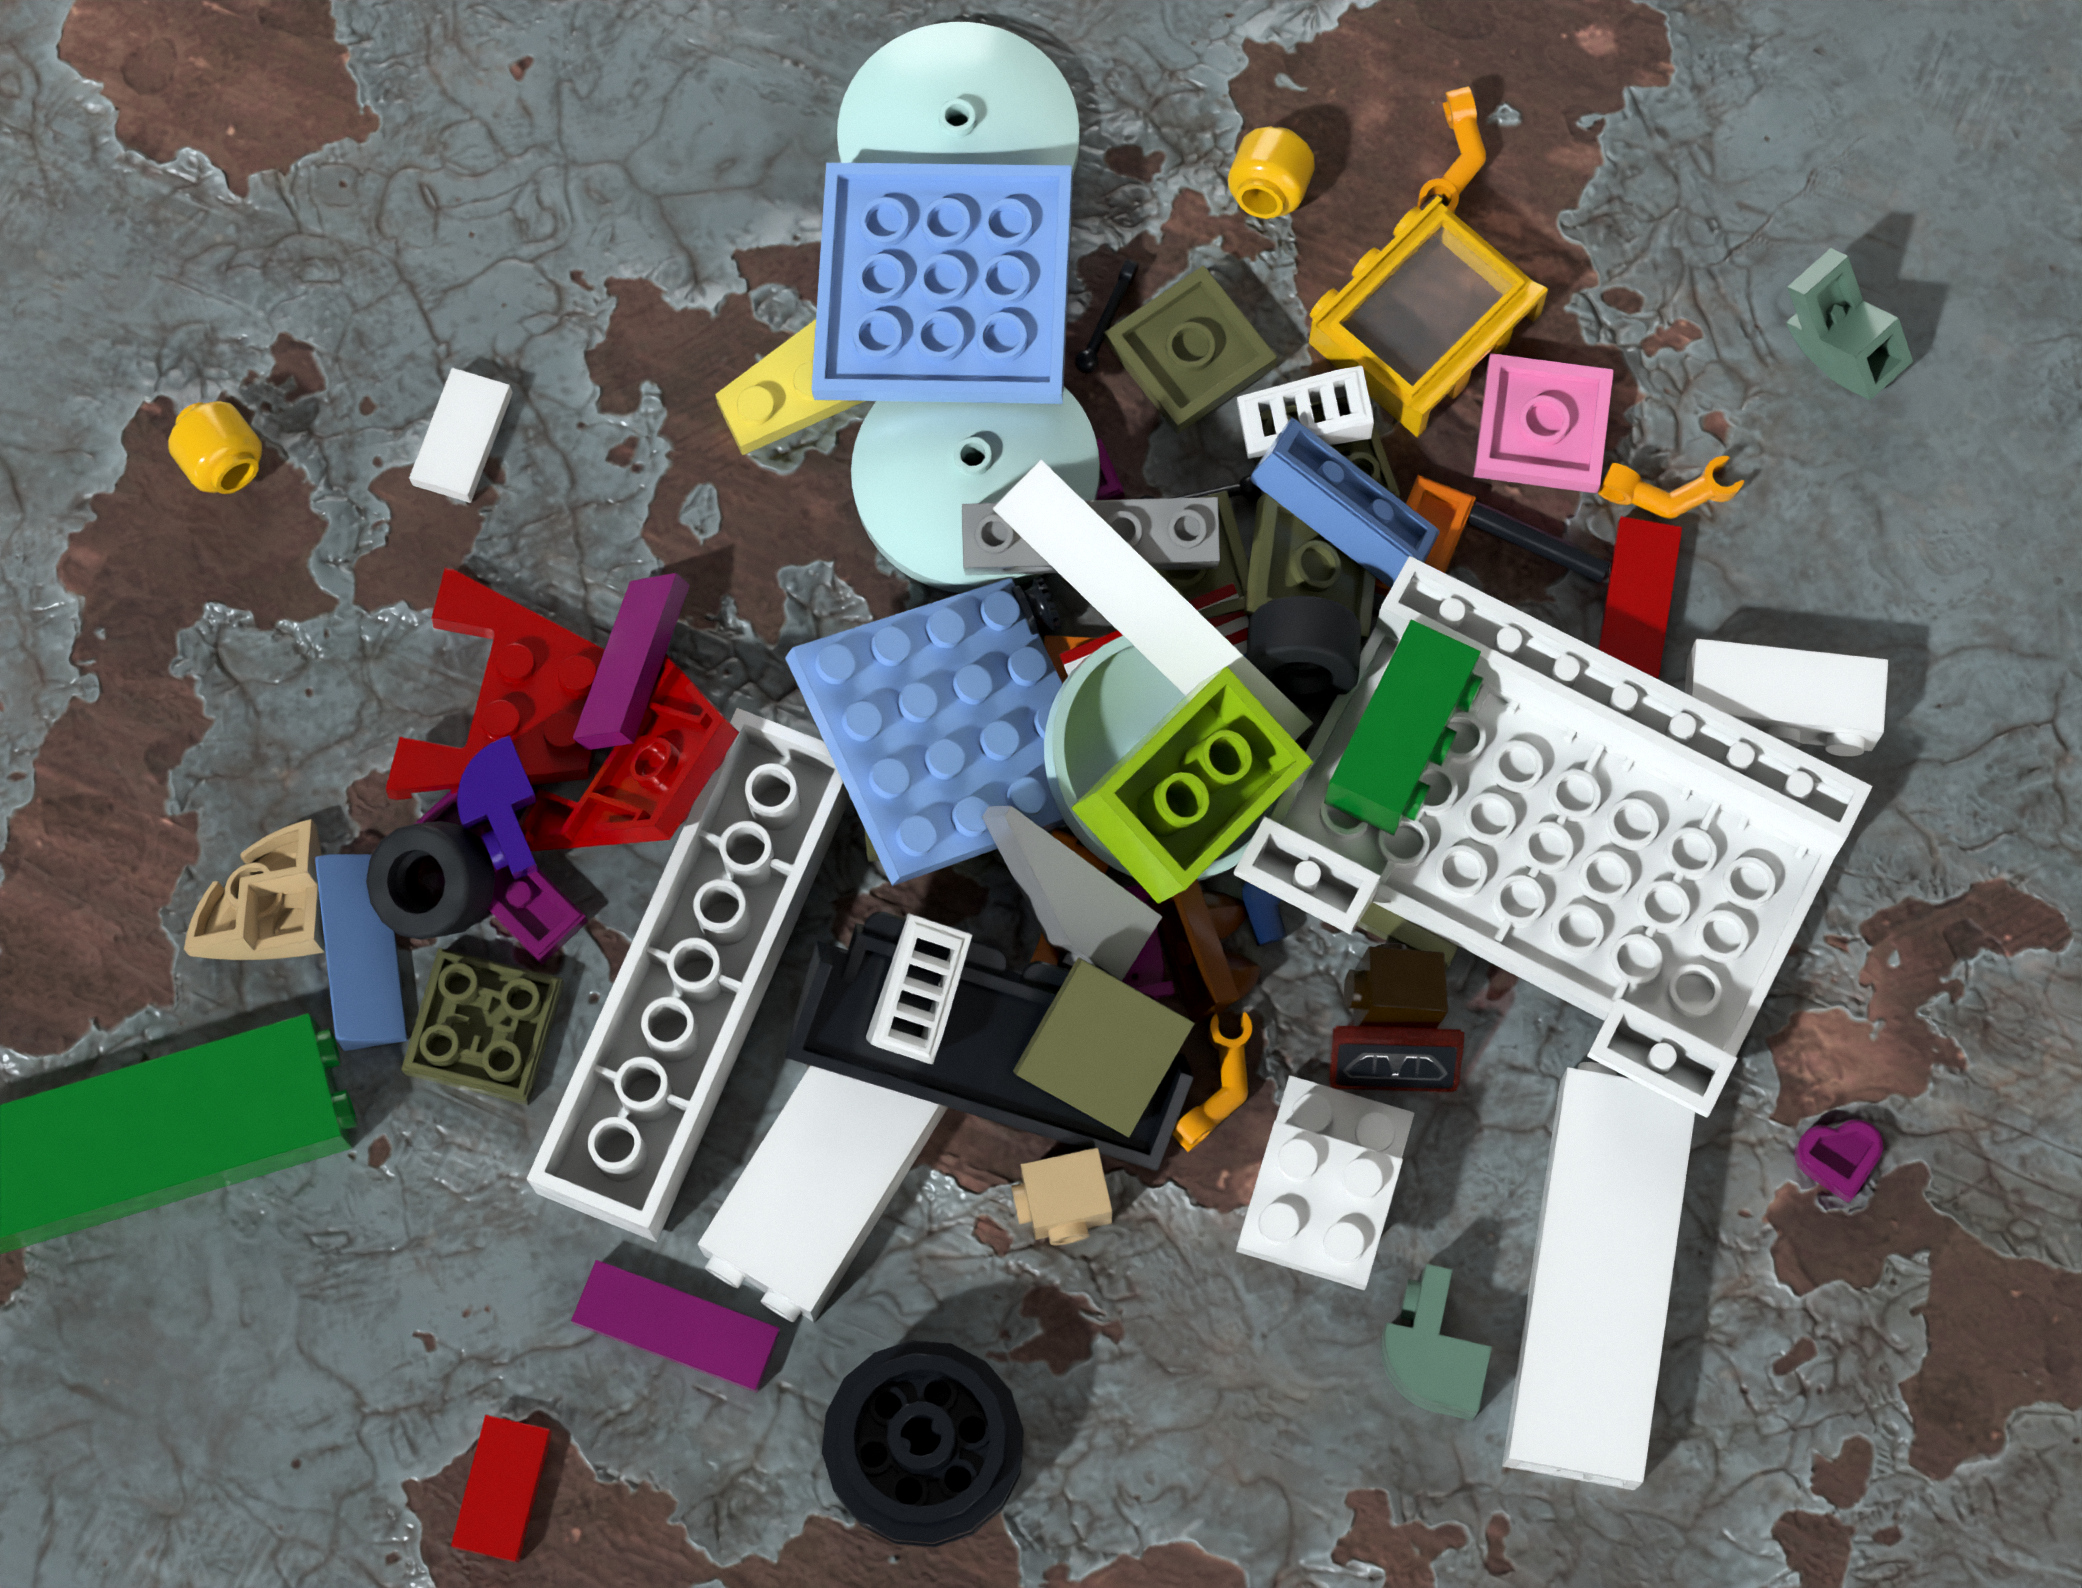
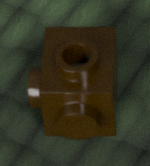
[1344,943,1448,1039]

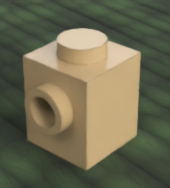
[1011,1148,1112,1245]

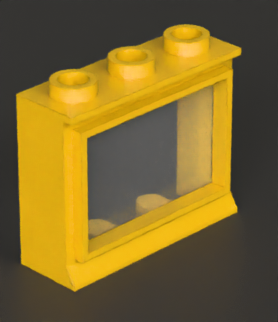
[1309,195,1548,438]

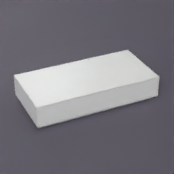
[409,368,513,503]

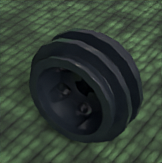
[822,1340,1024,1548]

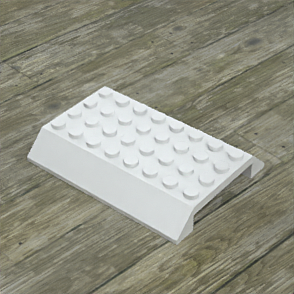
[1233,556,1873,1118]

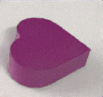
[1794,1120,1883,1203]

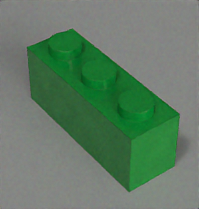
[1324,619,1484,836]

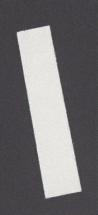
[993,459,1313,741]

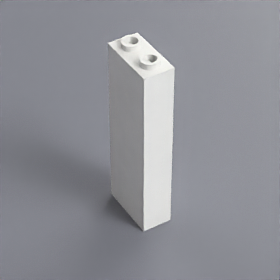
[698,913,948,1323]
[1502,1062,1695,1490]

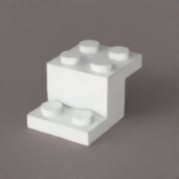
[1236,1075,1415,1290]

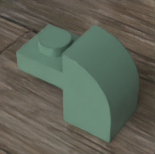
[1786,248,1913,400]
[1381,1264,1492,1421]

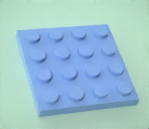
[812,163,1073,404]
[785,578,1066,886]

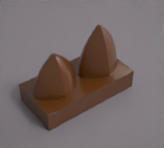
[1151,879,1262,1023]

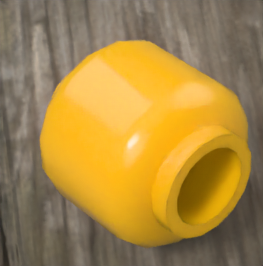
[1228,126,1315,219]
[168,401,262,494]

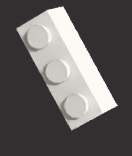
[1685,639,1888,756]

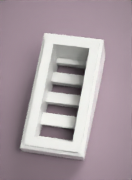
[1237,366,1374,459]
[866,913,972,1064]

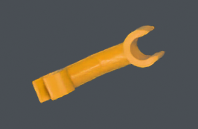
[1417,86,1486,214]
[1598,456,1744,519]
[1172,1012,1252,1152]

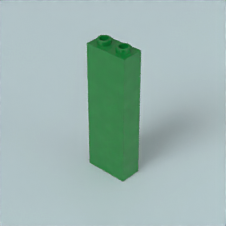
[0,1013,357,1254]

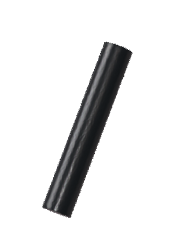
[1467,500,1612,583]

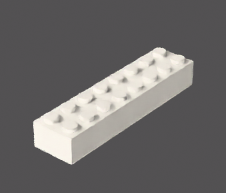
[527,708,850,1242]

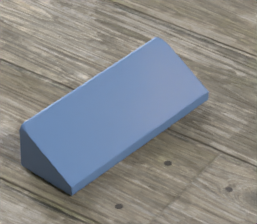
[1250,418,1440,588]
[315,854,408,1051]

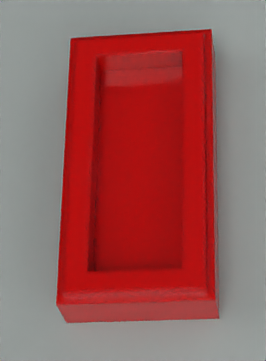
[451,1415,552,1563]

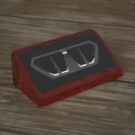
[1329,1026,1464,1092]

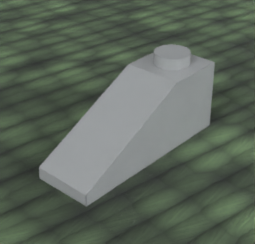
[982,806,1162,981]

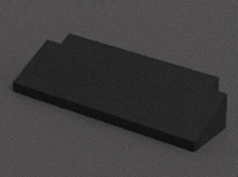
[784,912,1194,1171]

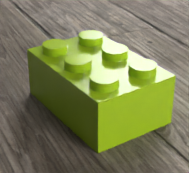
[1071,666,1313,904]

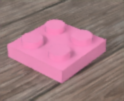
[1473,353,1614,493]

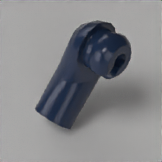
[1242,881,1287,946]

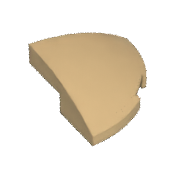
[184,819,325,960]

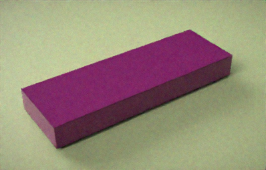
[573,573,690,750]
[415,790,589,965]
[571,1260,781,1393]

